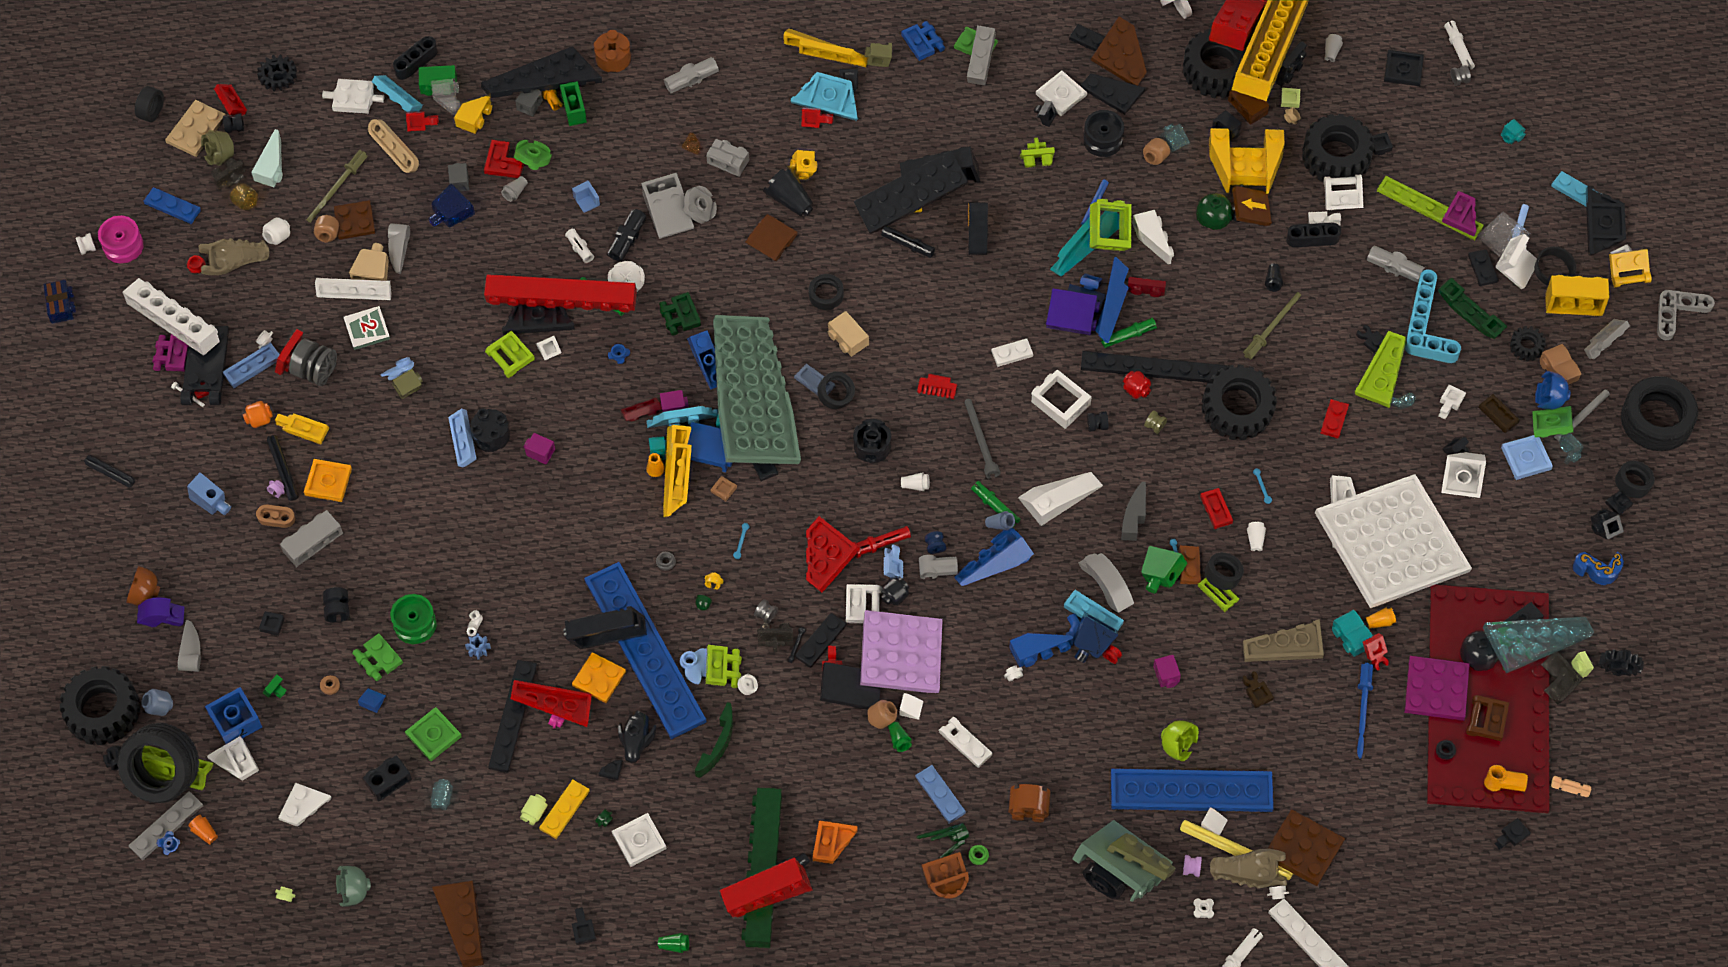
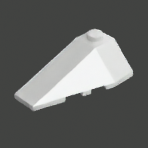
[1018,472,1103,526]

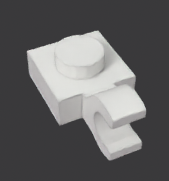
[1308,212,1341,226]
[1439,385,1466,419]

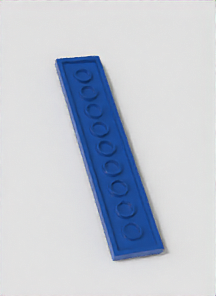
[584,562,706,739]

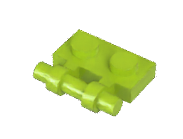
[706,645,742,688]

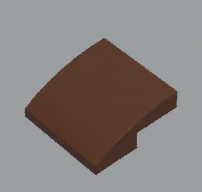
[745,214,798,261]

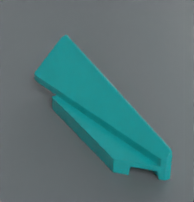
[1050,211,1119,276]

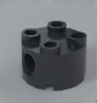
[470,408,510,452]
[853,419,891,463]

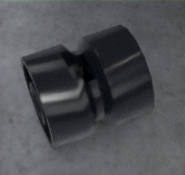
[323,587,350,623]

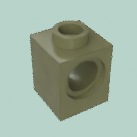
[392,369,423,399]

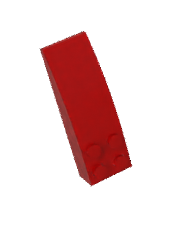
[1209,0,1268,51]

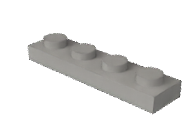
[128,791,203,861]

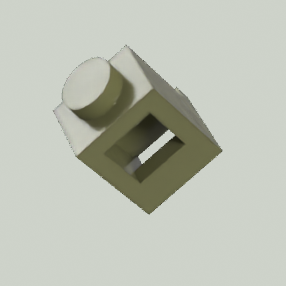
[865,43,892,67]

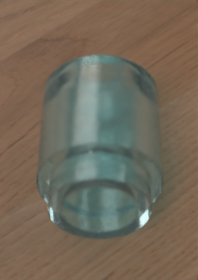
[430,779,453,810]

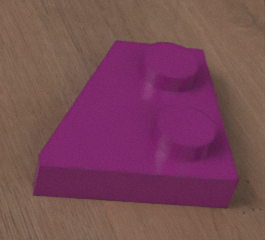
[1442,191,1476,236]

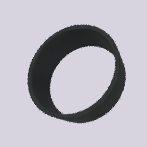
[1534,246,1576,286]

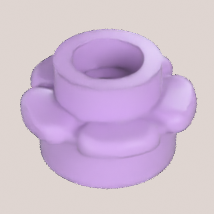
[267,480,285,498]

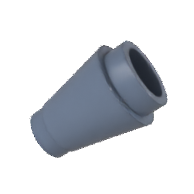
[985,511,1015,530]

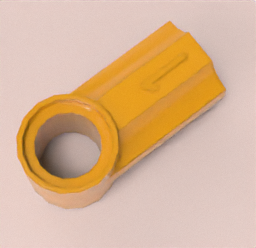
[1484,765,1528,792]

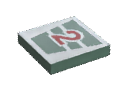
[344,306,390,350]

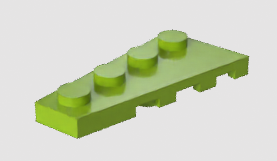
[1355,331,1406,408]

